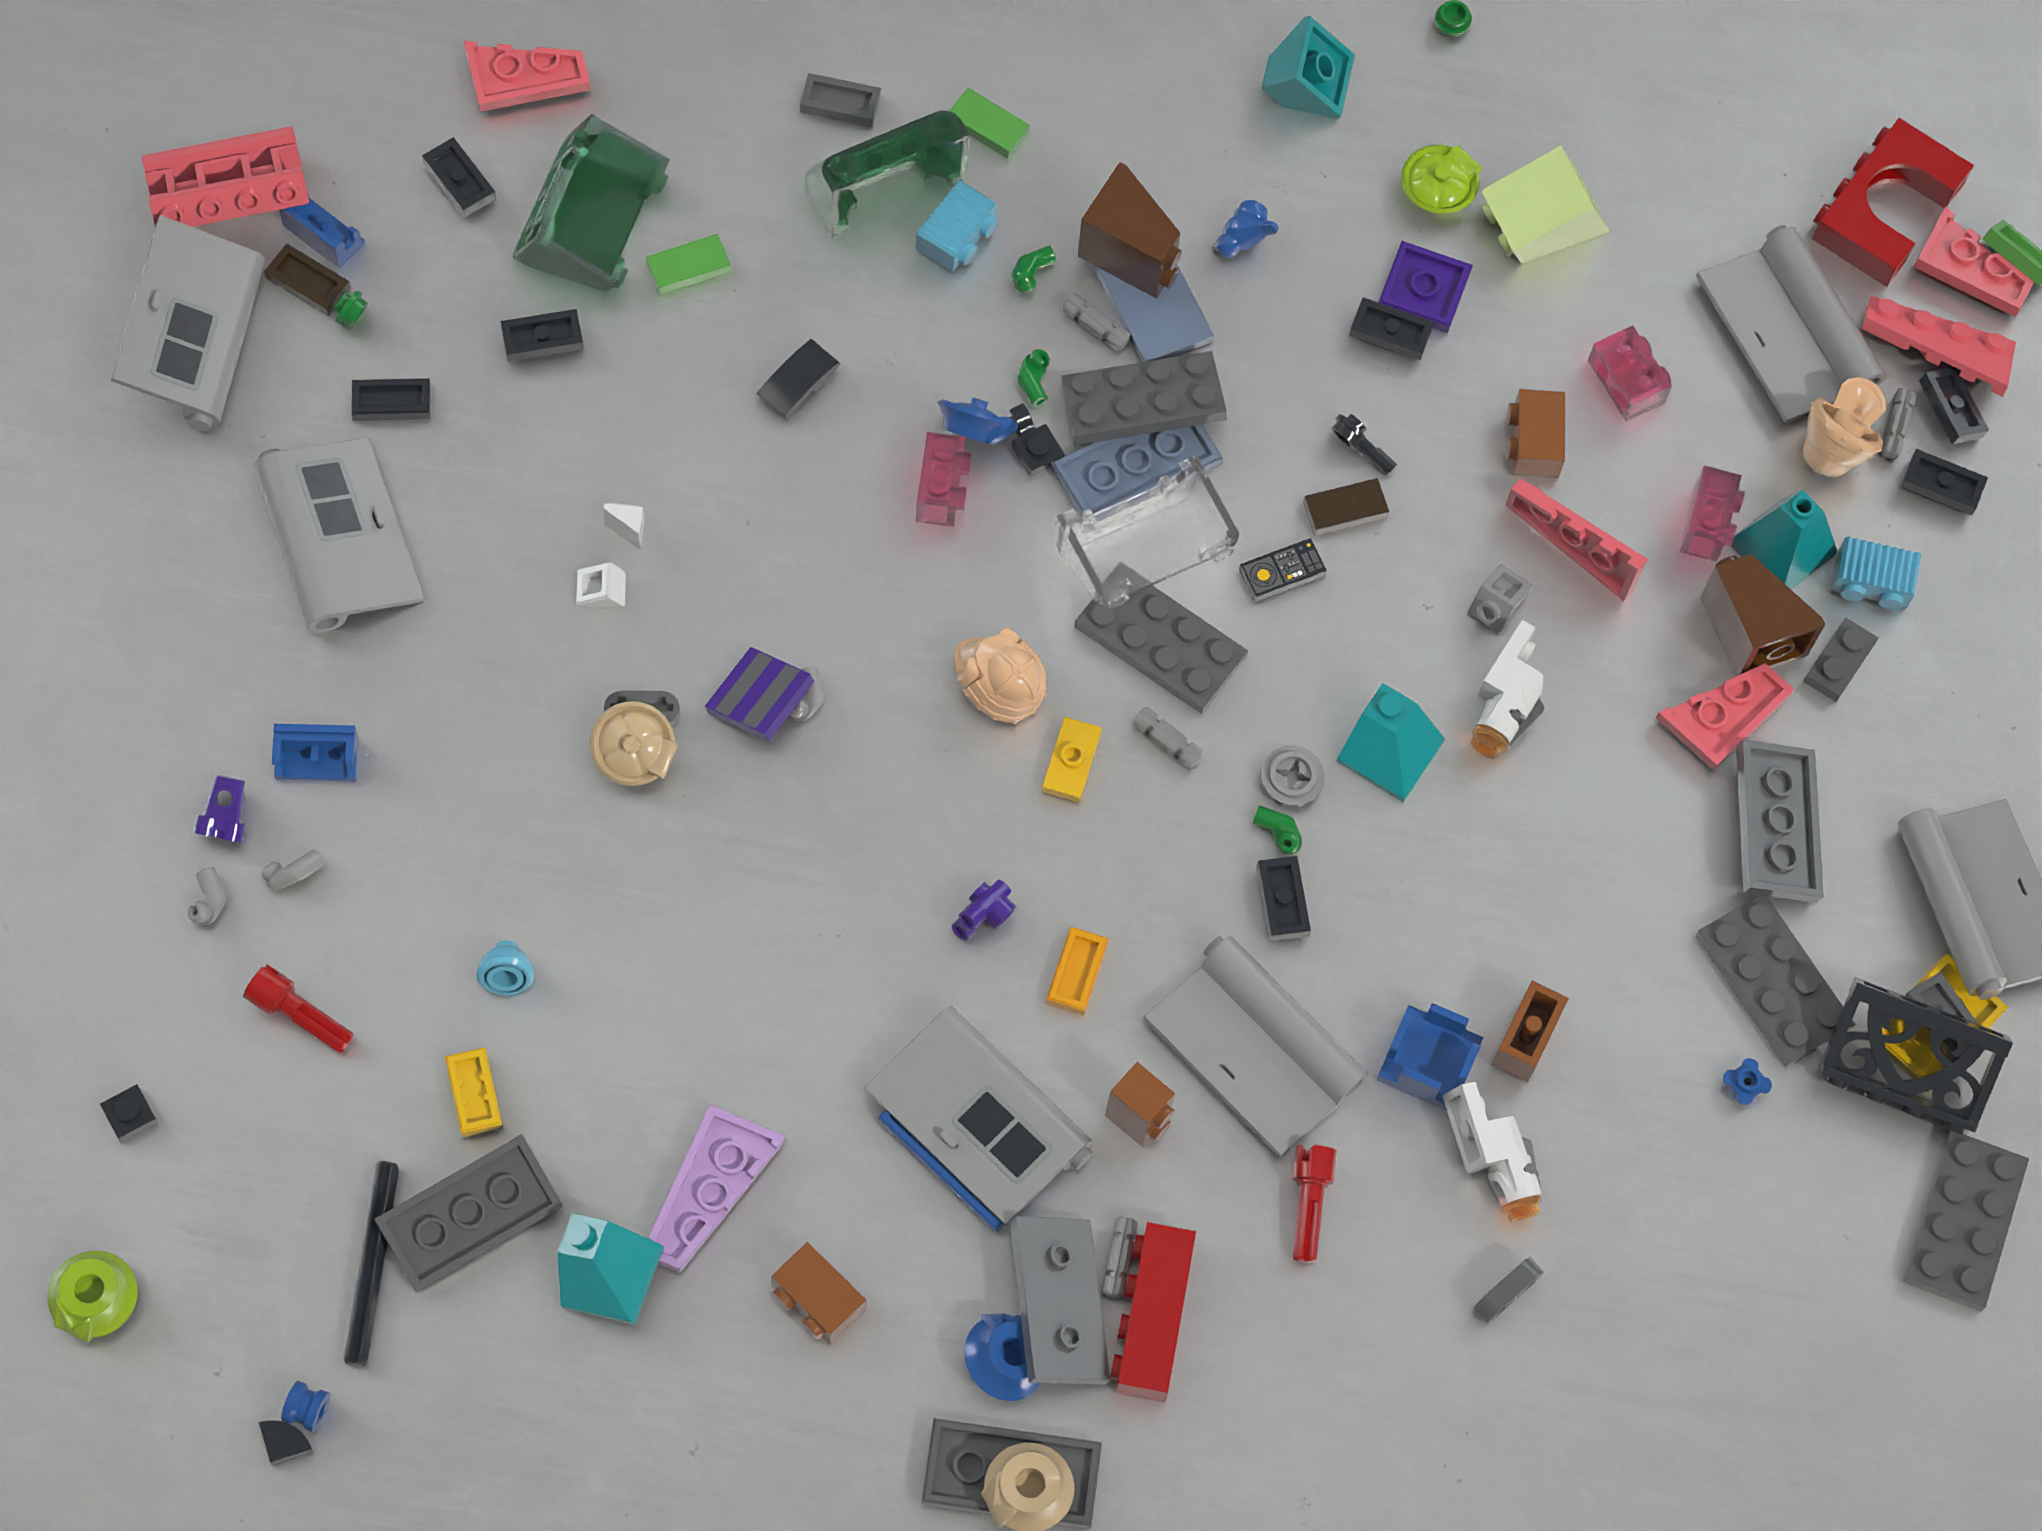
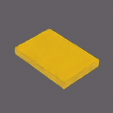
[1882,953,2008,1092]

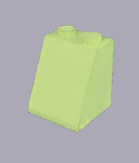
[1481,145,1610,264]

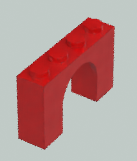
[1812,117,1974,287]

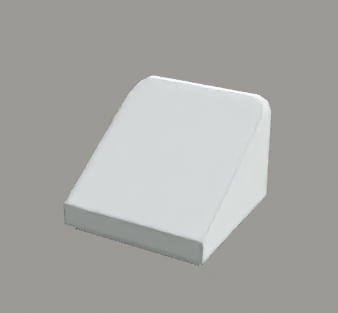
[603,502,645,548]
[576,562,626,608]

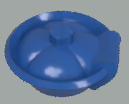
[937,397,1018,445]
[964,1313,1041,1401]

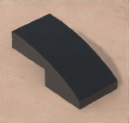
[756,339,841,420]

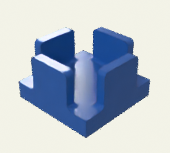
[1376,1003,1484,1111]

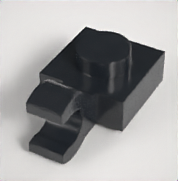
[1009,403,1065,477]

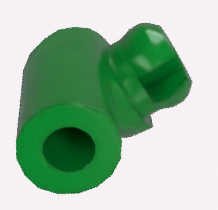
[1011,245,1056,293]
[1017,349,1050,408]
[1253,805,1302,854]

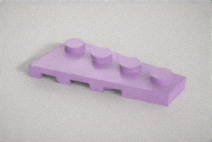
[648,1105,786,1273]

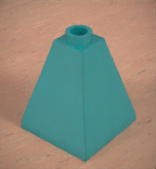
[1728,489,1838,589]

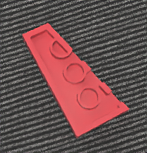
[1861,296,2016,397]
[1505,479,1648,602]

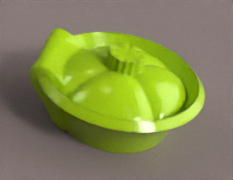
[1401,144,1482,214]
[47,1251,138,1343]

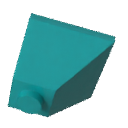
[1261,16,1355,118]
[1336,683,1445,803]
[557,1213,664,1325]

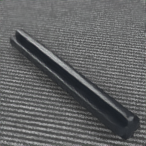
[343,1161,399,1366]

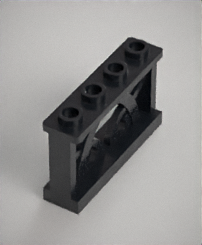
[1819,976,2013,1134]

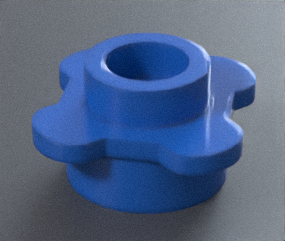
[1723,1058,1772,1106]

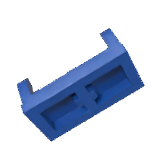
[279,192,365,269]
[272,723,359,781]

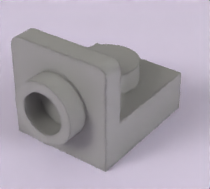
[1468,564,1533,633]

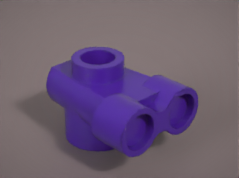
[194,775,246,842]
[951,879,1017,941]

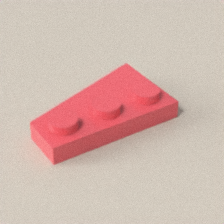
[464,41,591,112]
[1914,206,2034,317]
[1656,663,1795,771]

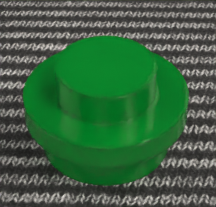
[1435,0,1472,36]
[333,290,368,327]

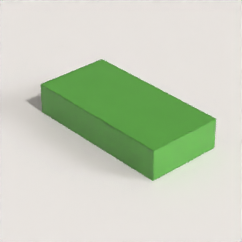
[947,87,1030,159]
[1982,219,2042,286]
[646,234,731,296]

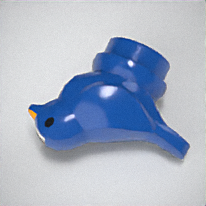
[1212,200,1279,258]

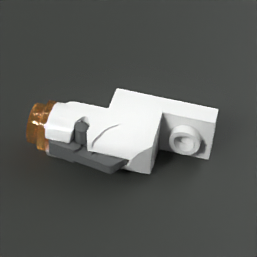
[1471,620,1545,759]
[1443,1082,1542,1222]

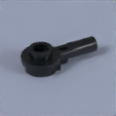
[1331,414,1397,475]

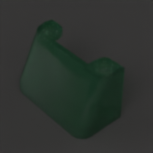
[805,110,970,238]
[512,114,670,292]

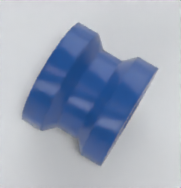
[281,1381,331,1432]

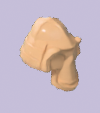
[1803,377,1886,478]
[954,628,1047,724]

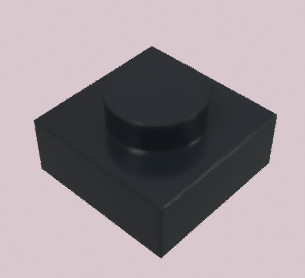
[100,1084,158,1143]

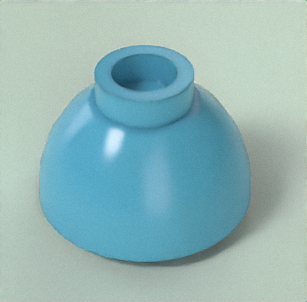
[476,940,534,995]

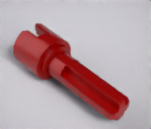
[243,964,354,1053]
[1292,1144,1337,1263]

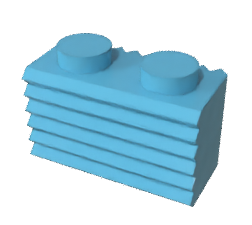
[916,180,999,272]
[1831,536,1921,610]

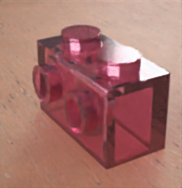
[1587,325,1672,422]
[916,432,972,527]
[1679,465,1745,562]

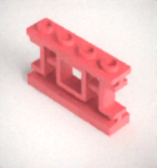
[142,126,309,227]

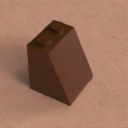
[1078,162,1182,299]
[1700,554,1825,676]

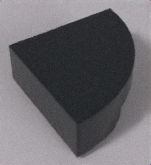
[259,1420,313,1466]

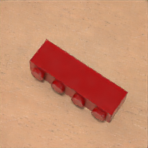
[1110,1222,1196,1403]

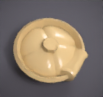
[590,701,679,786]
[981,1443,1074,1531]

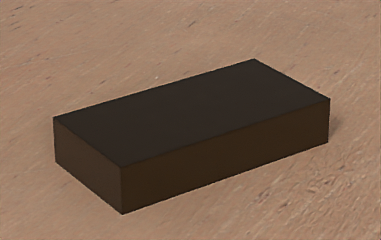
[264,244,351,316]
[1303,478,1390,536]

